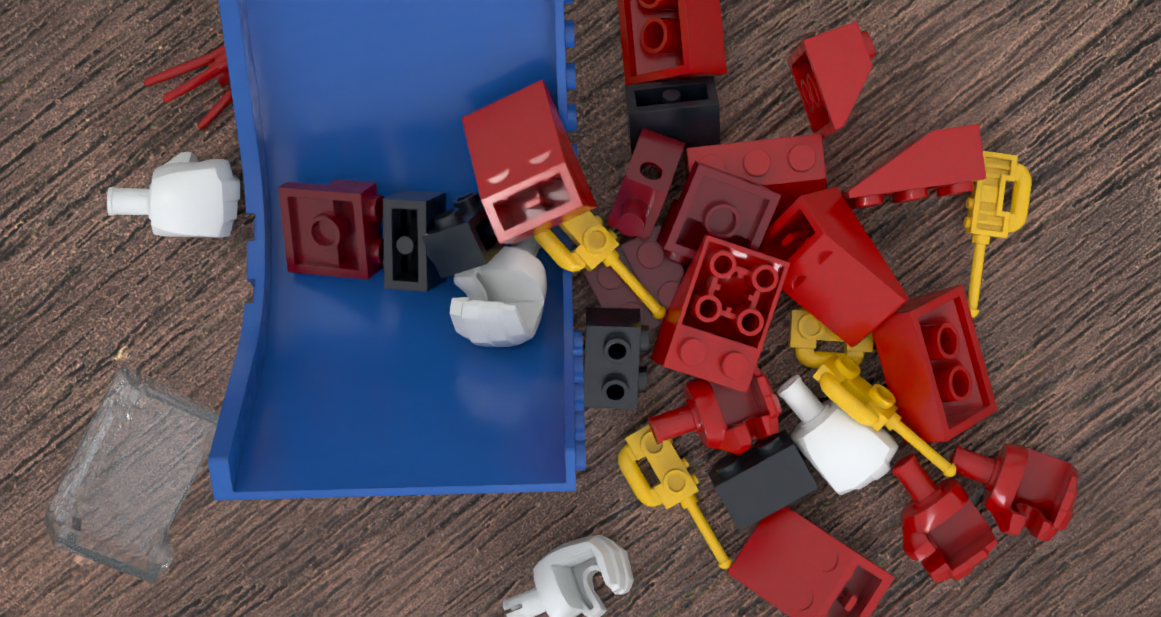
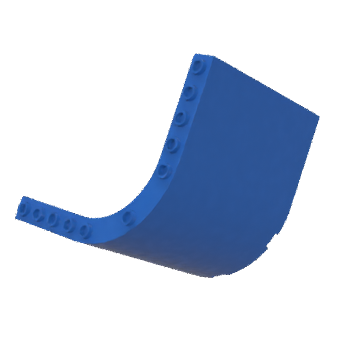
[208,0,586,501]

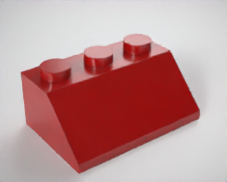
[617,0,727,85]
[787,21,875,140]
[683,133,826,229]
[872,285,998,444]

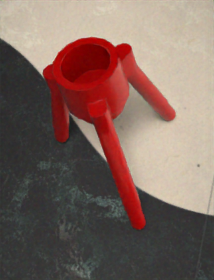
[143,45,233,130]

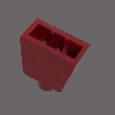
[607,127,685,239]

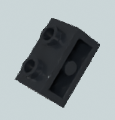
[624,76,720,155]
[382,190,447,292]
[422,191,506,278]
[584,307,649,409]
[708,429,818,531]

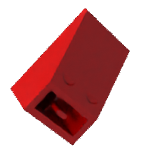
[462,79,597,244]
[841,124,987,210]
[758,186,909,348]
[650,234,790,393]
[727,506,895,617]

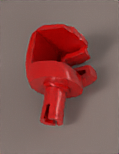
[648,365,782,455]
[949,443,1078,541]
[890,453,998,582]

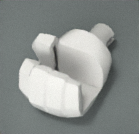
[107,152,240,238]
[450,236,547,347]
[777,375,899,495]
[503,535,634,617]

